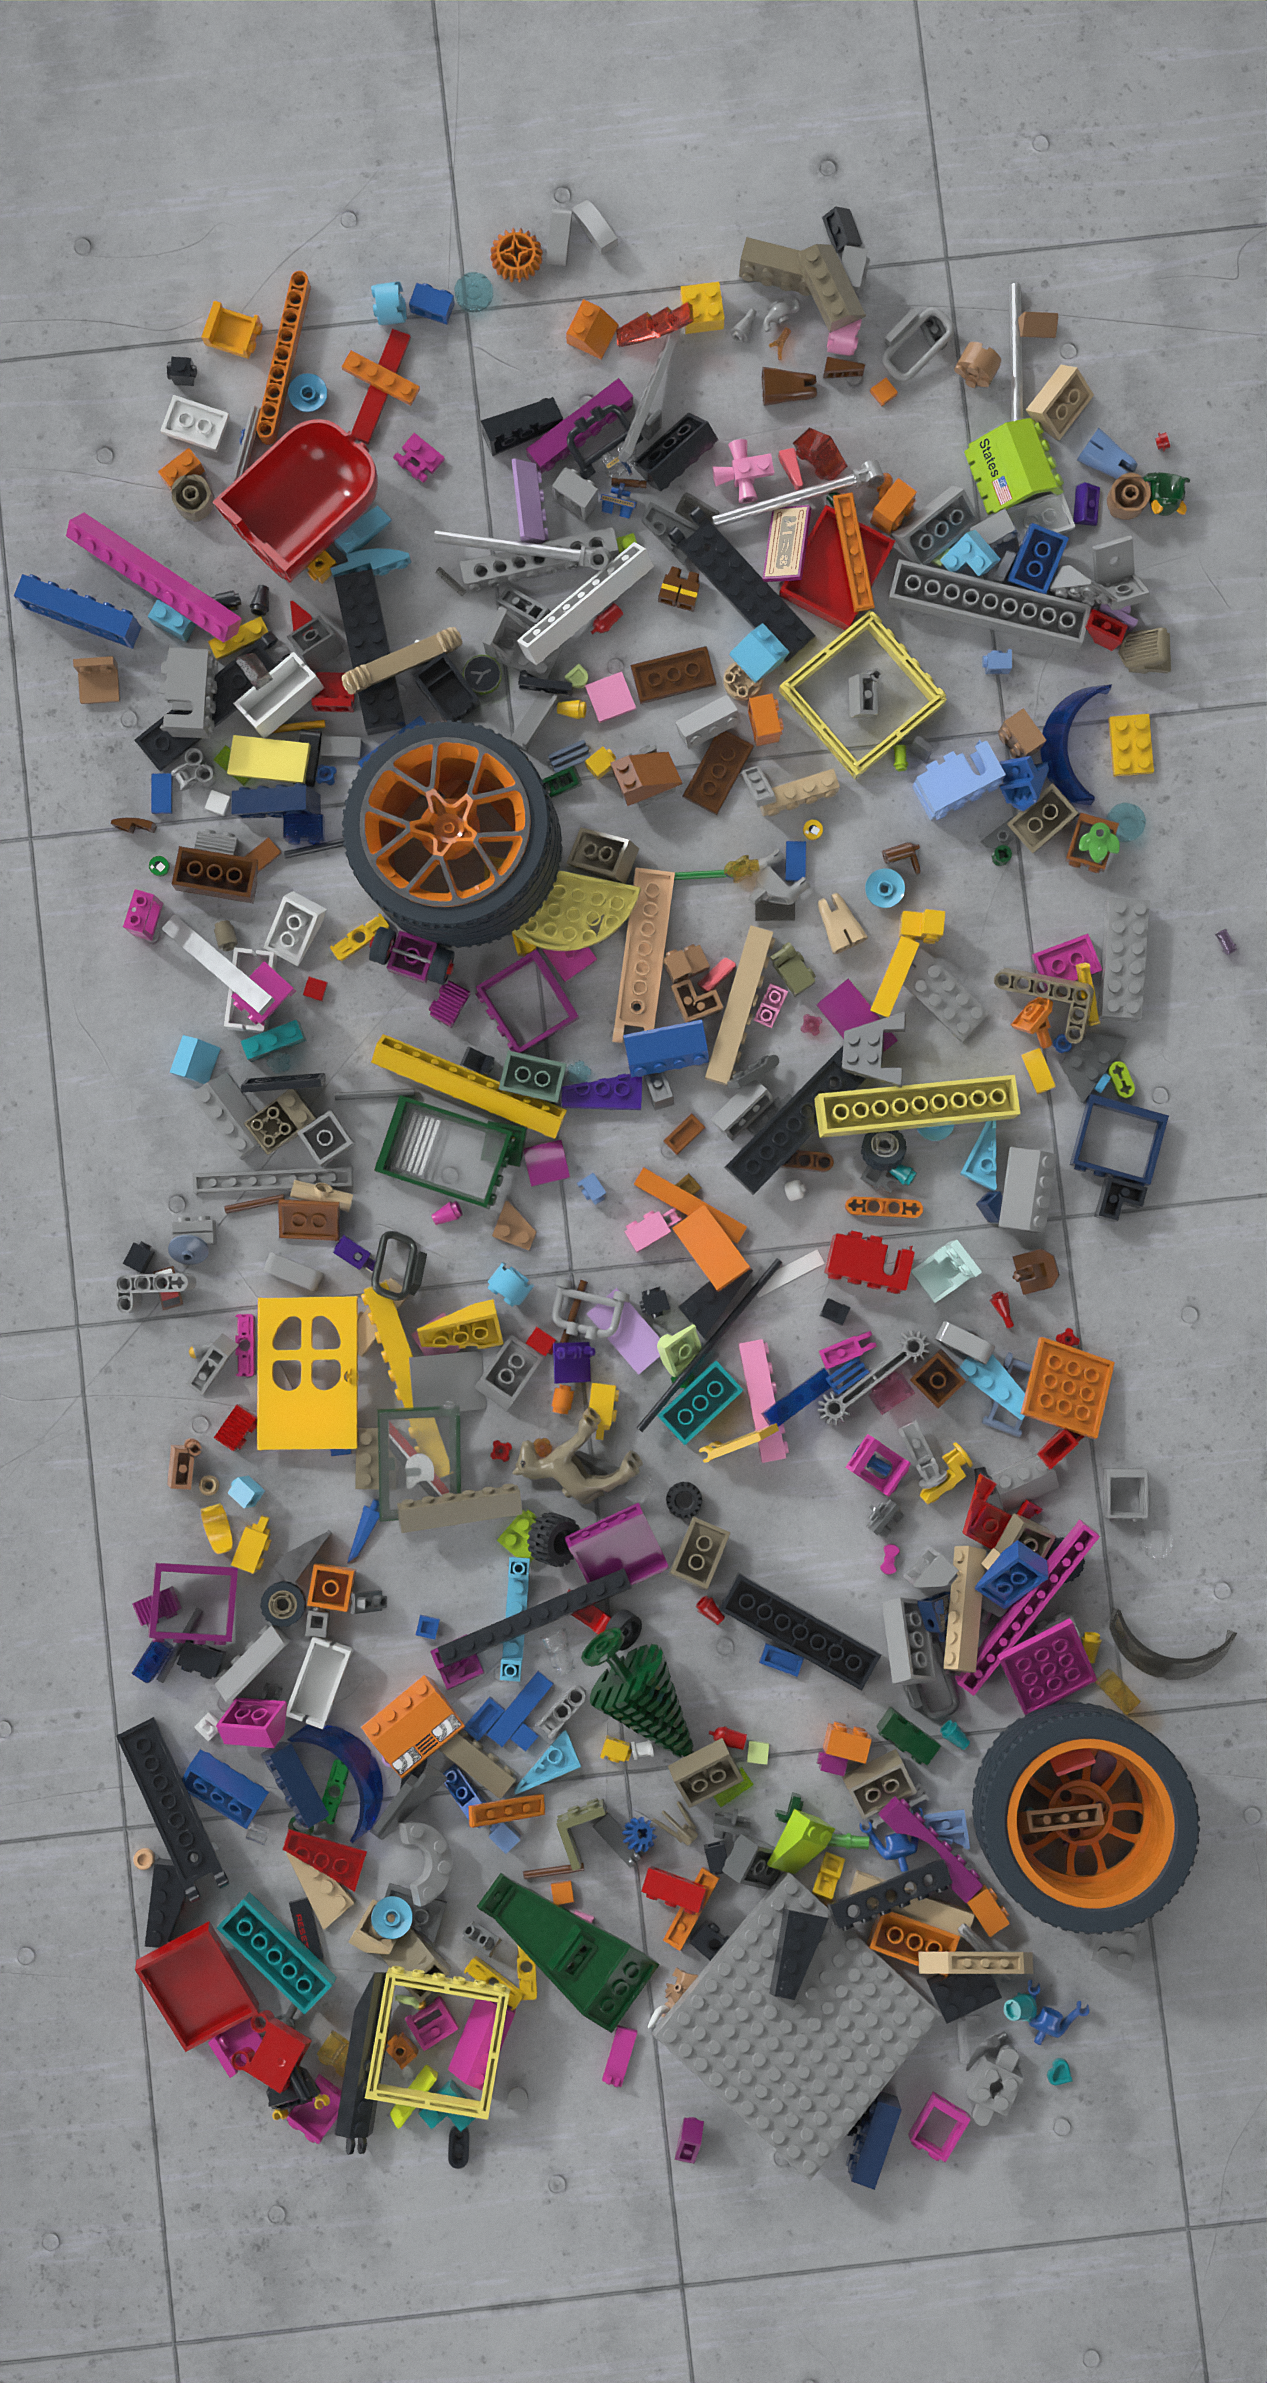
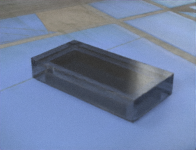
[755,900,795,921]

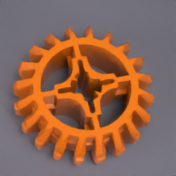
[490,228,543,283]

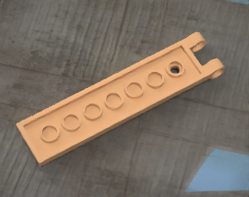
[612,867,675,1043]

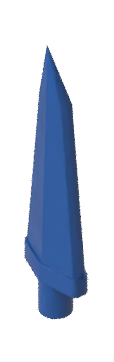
[347,1498,379,1563]

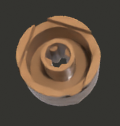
[954,342,1001,388]
[1107,473,1151,520]

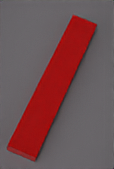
[351,328,411,445]

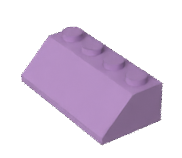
[511,459,549,544]

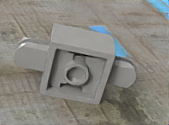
[966,2045,1024,2126]

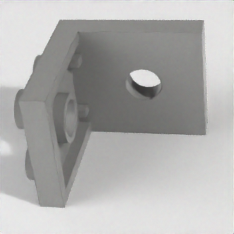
[1092,535,1150,611]

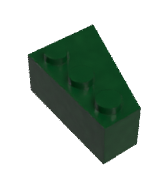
[876,1707,942,1766]

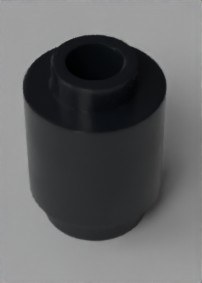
[211,590,242,611]

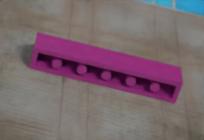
[526,378,633,474]

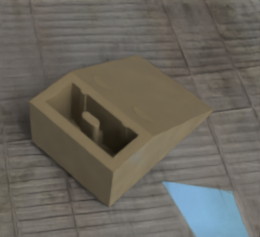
[244,1089,318,1155]
[380,1926,451,2003]

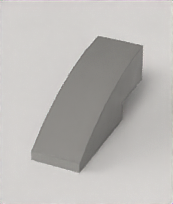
[571,199,618,255]

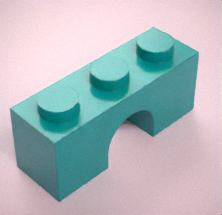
[240,1019,307,1062]

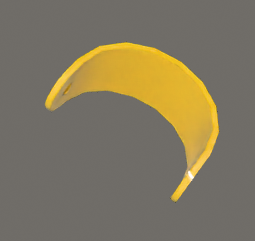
[201,1503,233,1554]

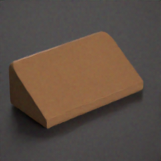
[1018,312,1059,338]

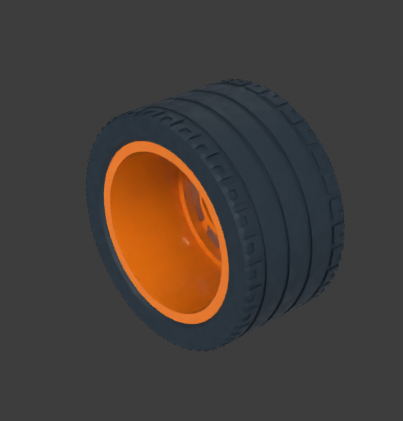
[972,1702,1200,1935]

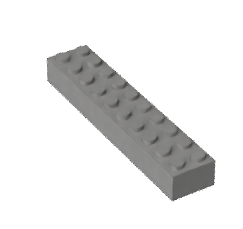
[887,559,1092,650]

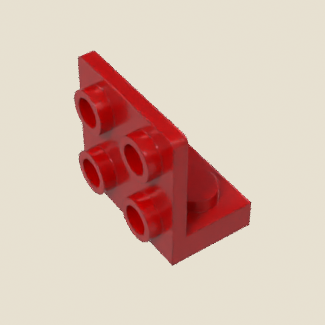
[312,672,355,713]

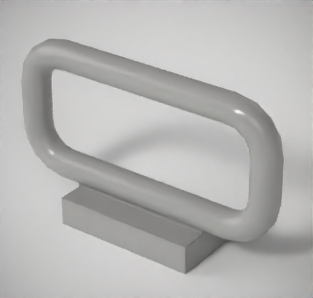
[882,307,955,381]

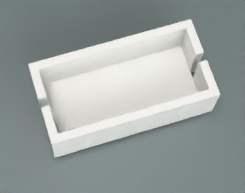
[233,652,324,739]
[224,947,278,1033]
[286,1636,354,1729]

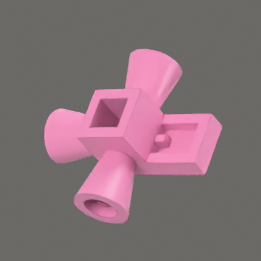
[712,439,774,504]

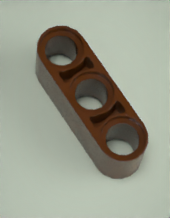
[781,1150,834,1173]

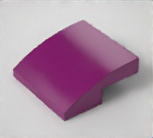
[523,1139,570,1187]
[430,1634,485,1690]

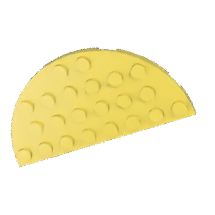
[484,856,641,951]

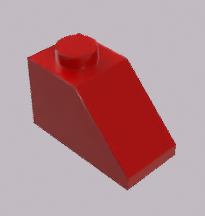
[1085,609,1128,651]

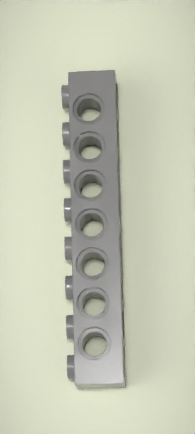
[459,527,619,591]

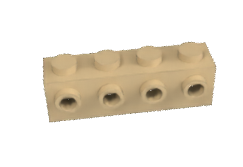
[760,768,840,816]

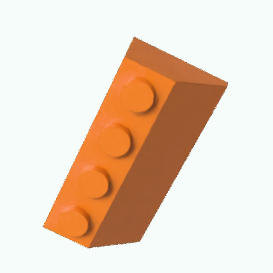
[866,1912,960,1976]

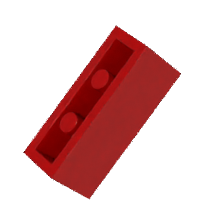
[641,1866,709,1915]

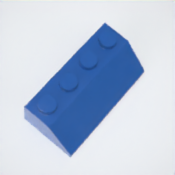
[623,1020,709,1078]
[182,1749,269,1830]

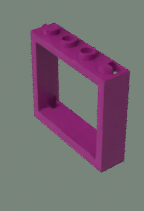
[475,949,579,1054]
[148,1563,238,1645]

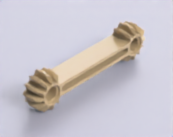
[342,627,463,694]

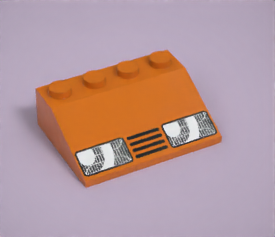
[361,1675,466,1779]

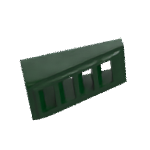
[542,766,583,798]

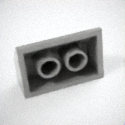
[989,1453,1060,1512]

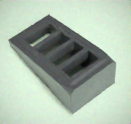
[640,409,662,440]

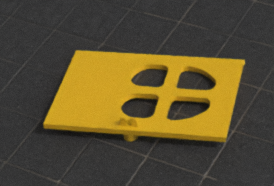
[257,1296,359,1451]

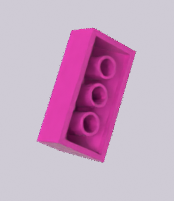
[448,1999,516,2091]

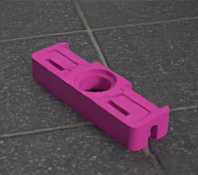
[235,1314,255,1377]

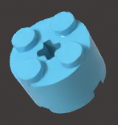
[371,281,407,326]
[487,1262,534,1307]

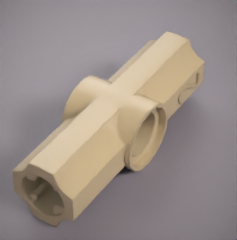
[290,1180,353,1212]

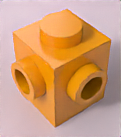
[307,551,337,584]

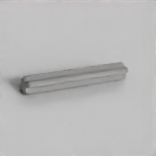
[233,406,261,481]
[958,1923,1016,1981]

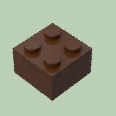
[910,1349,969,1409]

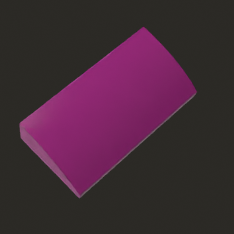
[816,978,898,1053]

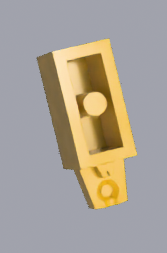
[589,1383,619,1440]
[231,1515,272,1574]

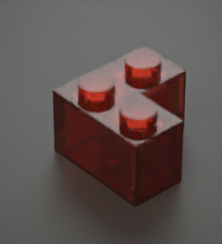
[793,427,848,481]

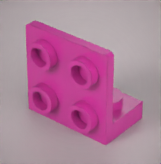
[208,2018,263,2078]

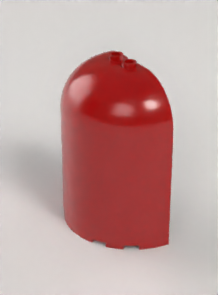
[213,419,378,583]

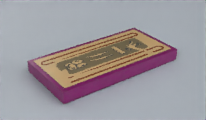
[762,505,812,582]

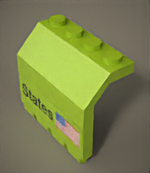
[964,418,1064,515]

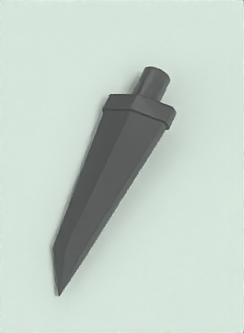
[574,1450,628,1486]

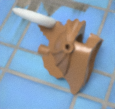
[648,1968,698,2028]

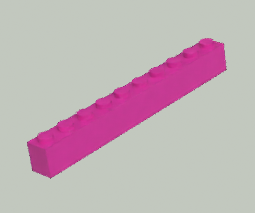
[66,512,242,643]
[955,1519,1100,1696]

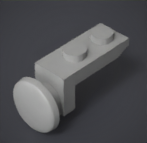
[898,1421,948,1489]

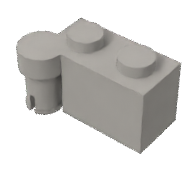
[849,668,883,719]

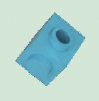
[228,1475,265,1509]

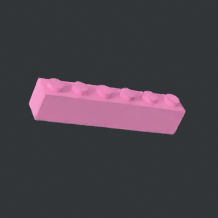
[738,1339,789,1463]

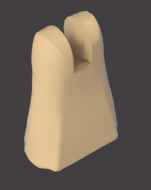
[818,893,868,955]

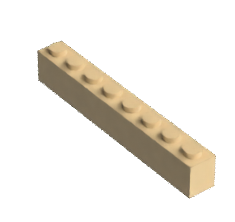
[705,925,776,1086]

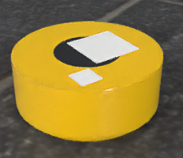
[803,820,823,841]

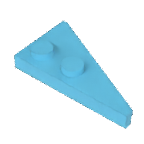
[960,1120,997,1191]
[514,1729,581,1795]

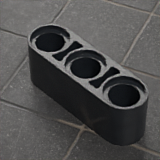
[293,729,322,787]

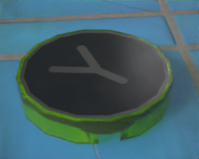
[463,655,502,695]

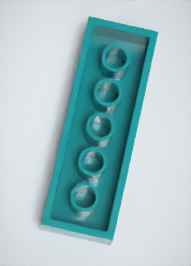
[216,1892,337,2015]

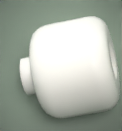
[785,1180,806,1201]

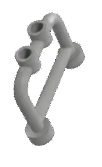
[552,1278,630,1341]

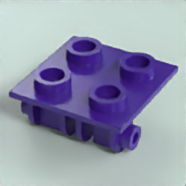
[553,1342,596,1384]

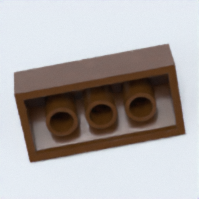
[172,846,258,904]

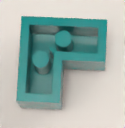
[418,2079,476,2132]

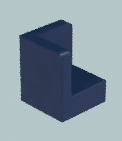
[976,1191,1003,1223]

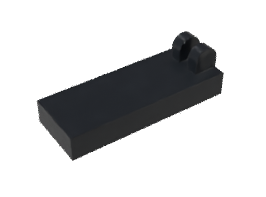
[518,670,573,696]

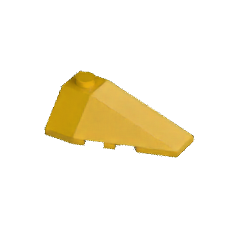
[417,1299,504,1349]

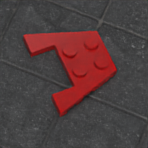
[962,1474,1043,1550]

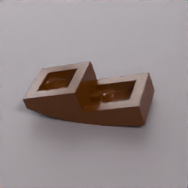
[111,817,157,834]

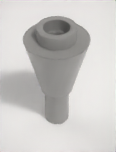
[730,308,757,343]

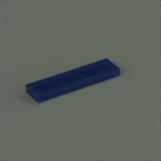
[761,1368,834,1427]

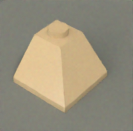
[348,1899,398,1954]

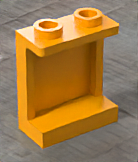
[201,301,263,359]

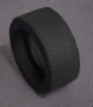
[605,1609,642,1651]

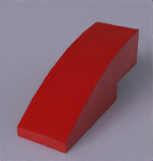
[1037,1428,1085,1470]

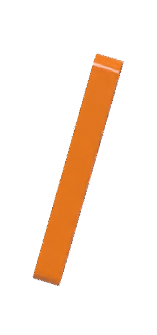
[257,271,311,445]

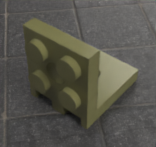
[556,1798,606,1871]

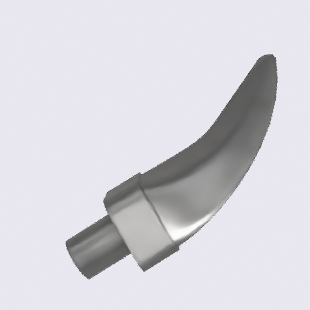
[966,2031,1008,2071]

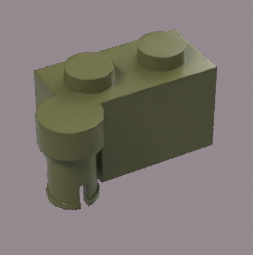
[770,942,816,997]

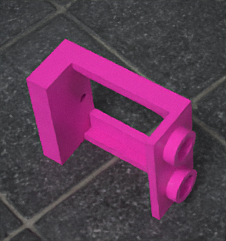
[845,1434,911,1497]

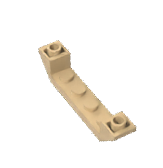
[919,1952,1034,1974]

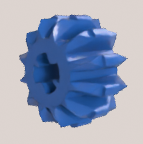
[622,1817,657,1853]

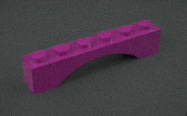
[878,1796,983,1903]

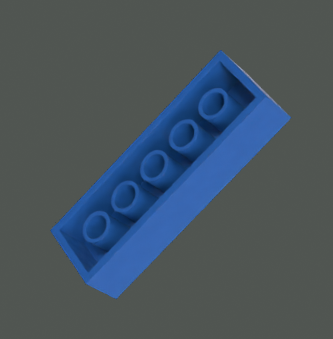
[14,574,142,649]

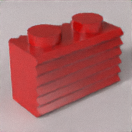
[214,1404,257,1452]

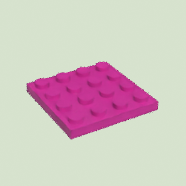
[997,1618,1097,1717]

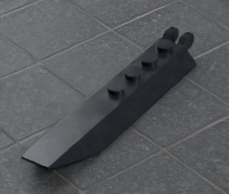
[335,1972,392,2155]

